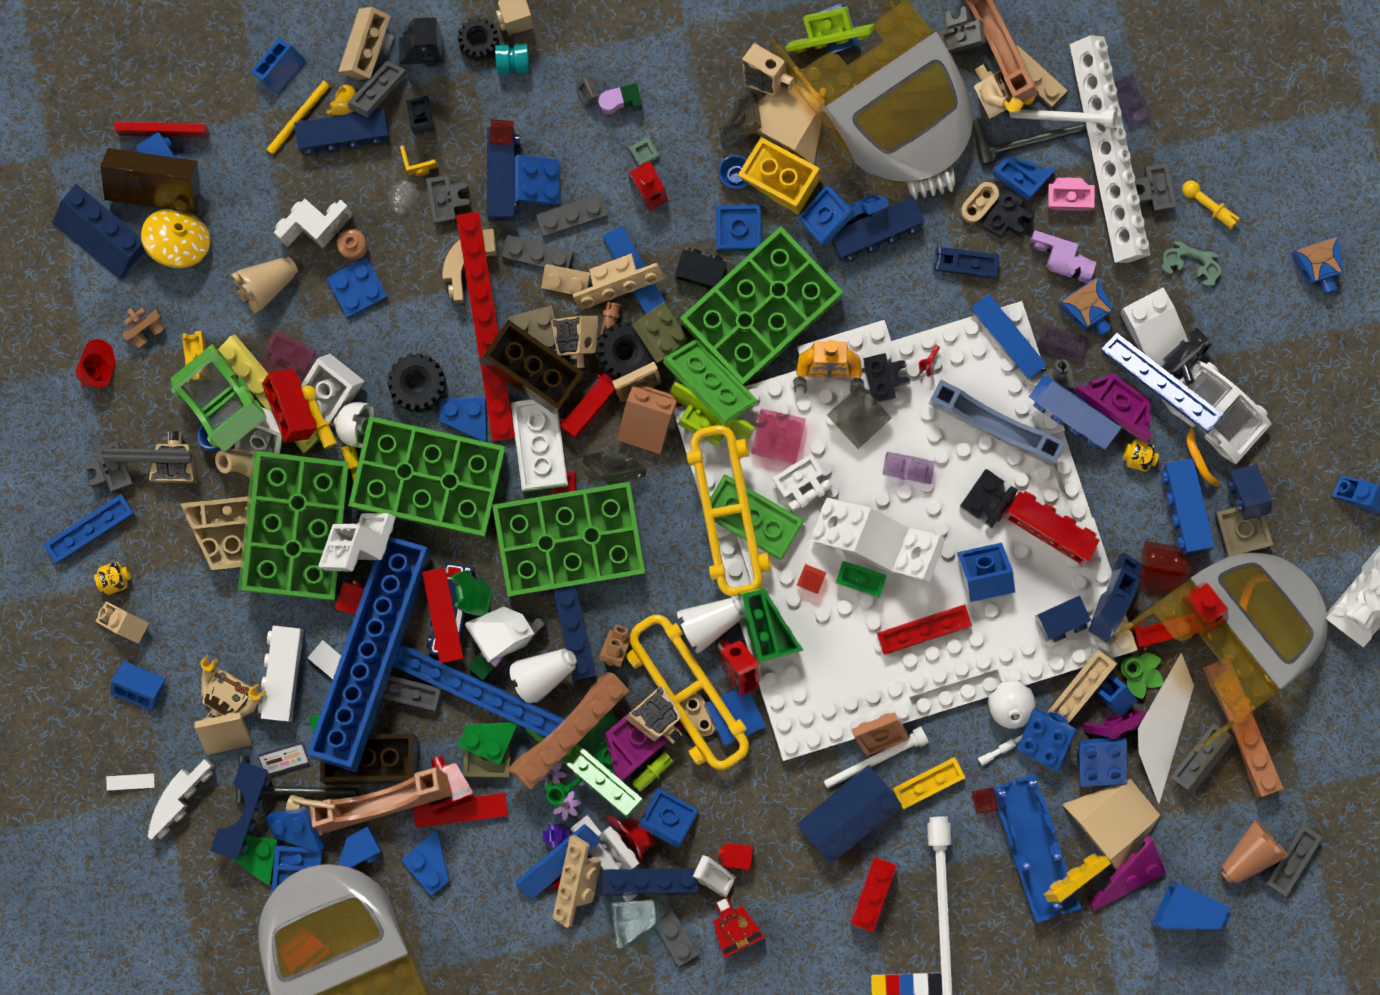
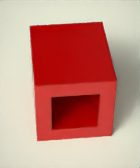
[335,580,364,615]
[718,842,753,870]

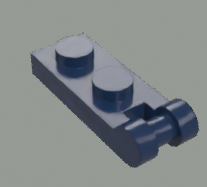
[933,247,1000,279]

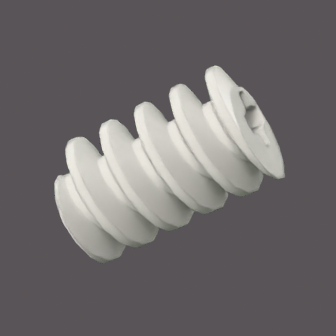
[907,165,955,200]

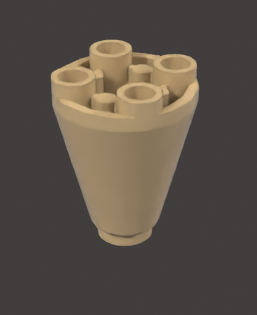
[231,257,298,314]

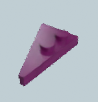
[1082,709,1148,739]
[1089,836,1166,911]

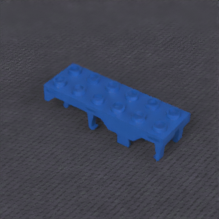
[990,774,1081,923]

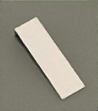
[106,774,154,790]

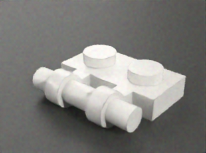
[772,453,832,511]

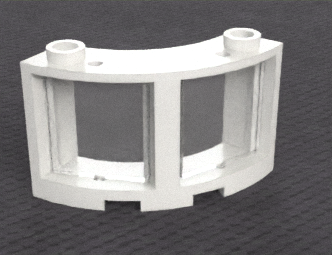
[1162,360,1272,464]

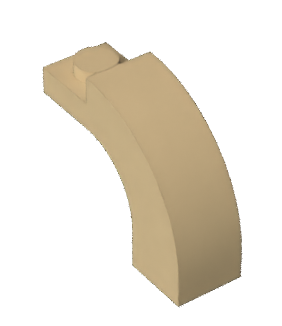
[443,229,497,304]

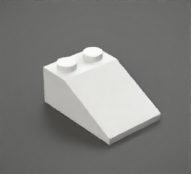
[1119,288,1189,367]
[301,354,365,427]

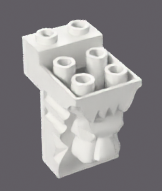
[1326,546,1380,647]

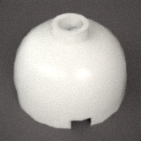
[334,402,376,449]
[988,681,1035,729]

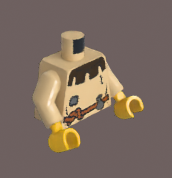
[974,63,1036,119]
[201,655,267,718]

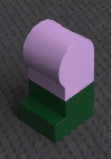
[599,83,643,114]
[468,651,506,681]

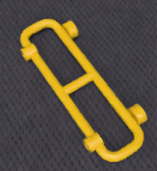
[687,425,772,596]
[625,615,749,770]

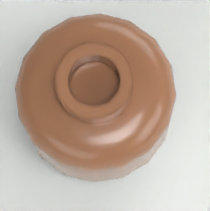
[337,229,368,261]

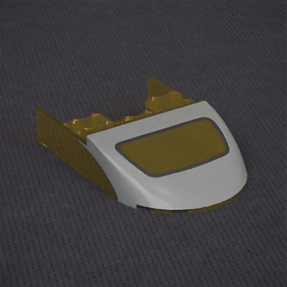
[769,0,973,183]
[1108,552,1328,755]
[258,864,432,995]

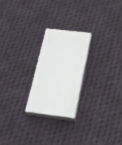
[511,399,568,492]

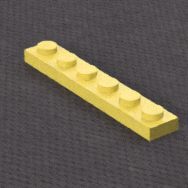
[218,335,320,453]

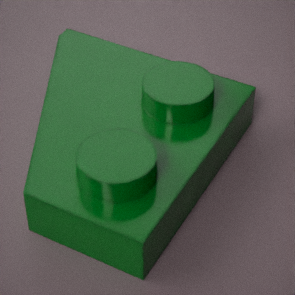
[457,722,518,765]

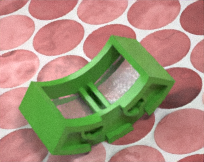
[170,344,267,452]

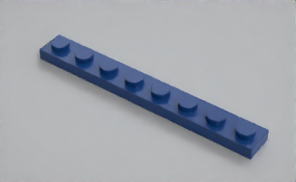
[393,643,565,737]

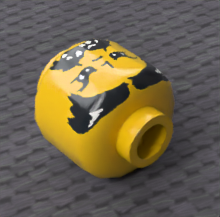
[1123,439,1159,472]
[94,562,131,595]

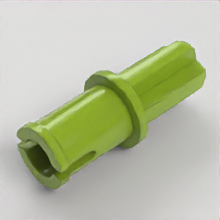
[632,751,674,791]

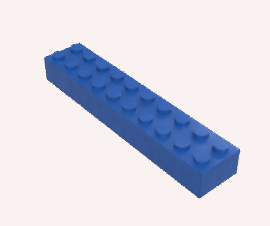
[307,536,432,772]

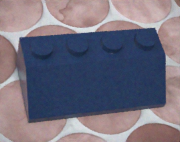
[52,183,145,280]
[797,765,902,865]

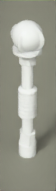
[978,734,1023,766]

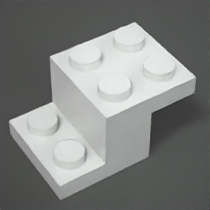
[274,199,353,248]
[318,513,396,571]

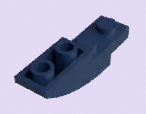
[1088,552,1142,643]

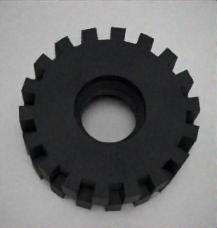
[594,322,654,380]
[387,353,446,412]

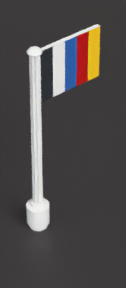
[871,816,952,995]

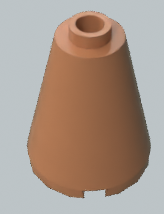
[1222,821,1288,884]

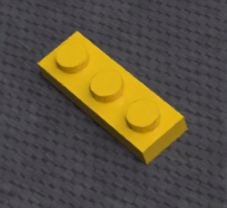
[892,757,965,809]
[1044,854,1111,902]

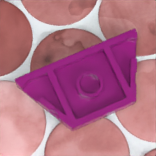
[1073,374,1151,444]
[605,703,684,781]

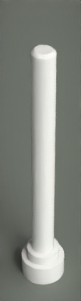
[1009,109,1118,128]
[824,726,929,789]

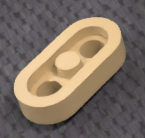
[961,182,999,223]
[681,693,715,736]

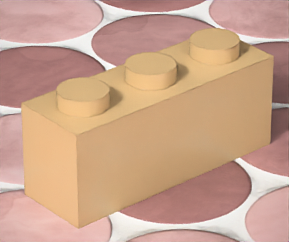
[338,7,391,80]

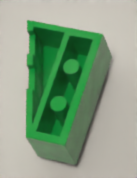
[737,587,803,662]

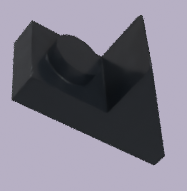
[406,96,436,135]

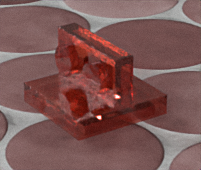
[1138,541,1192,595]

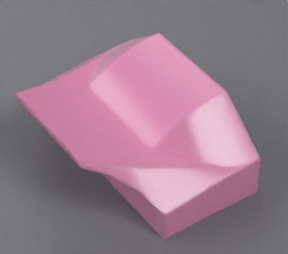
[1048,178,1095,211]

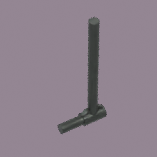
[972,119,1087,165]
[235,756,357,803]

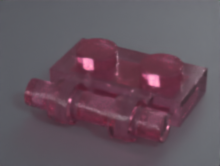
[259,330,317,381]

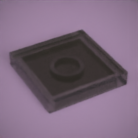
[827,384,892,449]

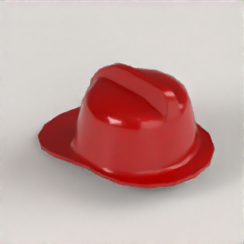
[75,339,116,388]
[608,815,655,862]

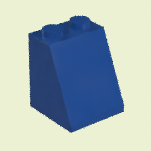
[1151,882,1231,929]

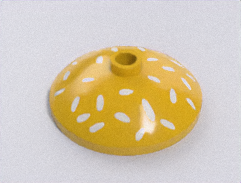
[141,209,210,268]

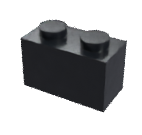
[675,248,727,289]

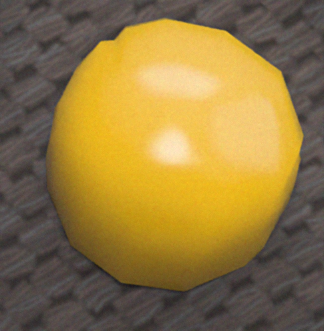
[327,85,356,116]

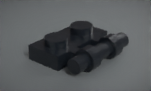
[959,469,1018,528]

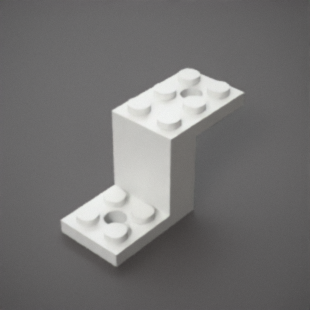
[810,498,946,582]

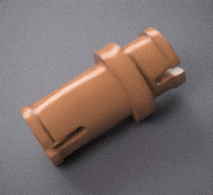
[599,302,621,335]

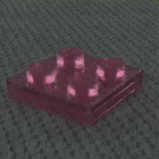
[751,408,806,464]

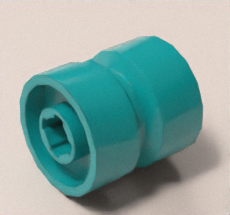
[495,43,530,75]

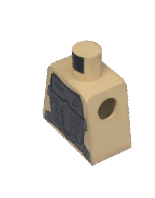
[742,43,795,96]
[551,316,598,368]
[149,431,197,483]
[625,685,682,744]

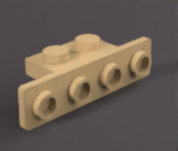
[573,254,664,310]
[553,835,602,928]

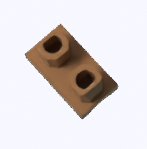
[123,308,165,348]
[598,625,630,667]

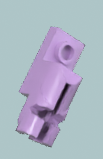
[1030,230,1096,283]

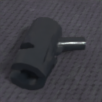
[1162,328,1212,385]

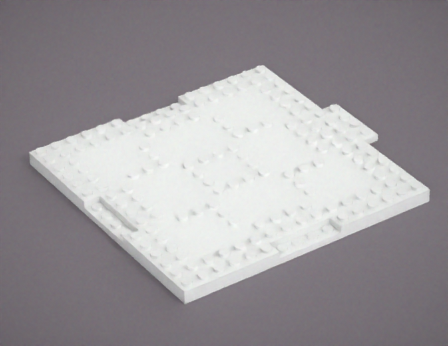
[674,301,1137,761]

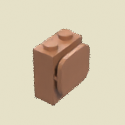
[617,385,677,454]

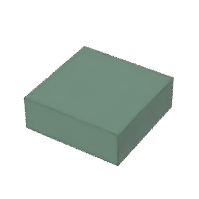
[629,137,659,166]

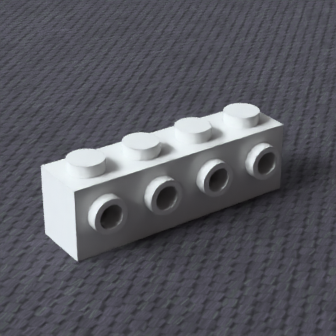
[258,626,304,722]

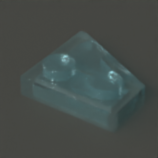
[612,899,660,948]

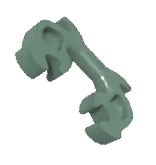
[1161,241,1221,287]

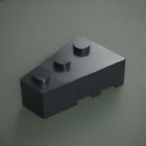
[399,17,444,67]

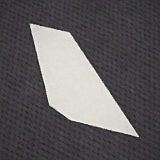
[1138,653,1194,804]

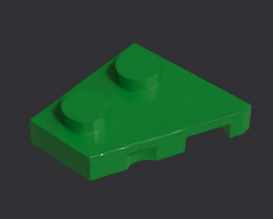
[231,835,278,885]

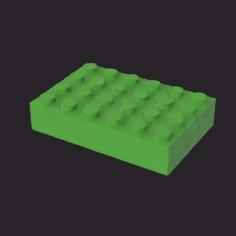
[680,226,843,387]
[348,416,505,539]
[238,451,349,601]
[493,482,645,596]

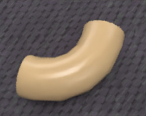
[215,449,253,479]

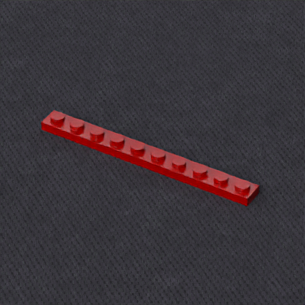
[456,212,515,441]

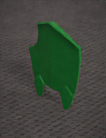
[451,570,491,616]

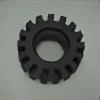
[457,17,499,61]

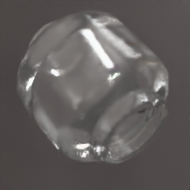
[388,179,420,215]

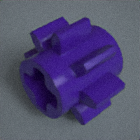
[543,824,571,848]

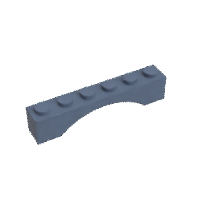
[928,380,1066,466]

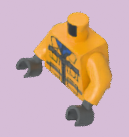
[793,340,864,394]

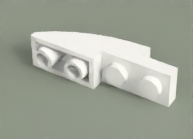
[148,759,215,840]

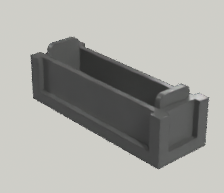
[1170,723,1236,796]

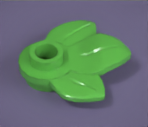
[1121,653,1164,699]

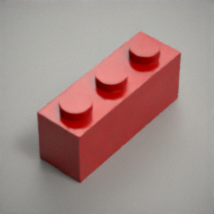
[262,369,316,443]
[850,857,897,932]

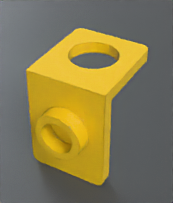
[400,146,438,176]

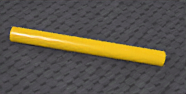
[266,81,330,155]

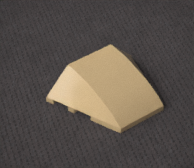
[735,81,826,165]
[180,497,248,570]
[1062,779,1160,871]

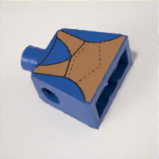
[1291,236,1343,294]
[1059,277,1113,336]

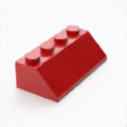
[1003,491,1100,566]

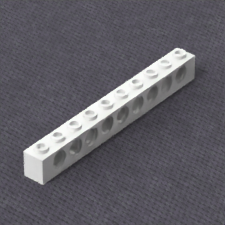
[1070,35,1150,263]

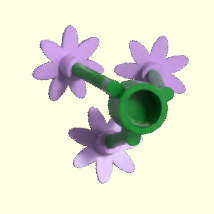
[540,763,592,820]

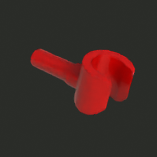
[918,345,940,377]

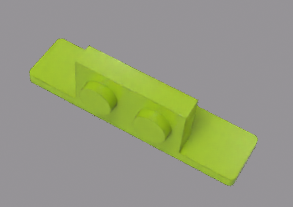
[785,6,875,53]
[670,382,755,447]

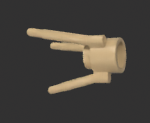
[286,795,335,835]

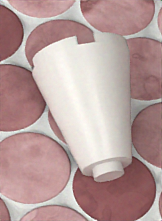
[677,598,742,654]
[510,649,576,704]

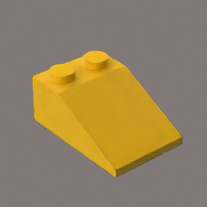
[738,137,822,215]

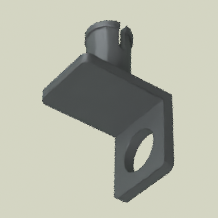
[1041,359,1075,393]

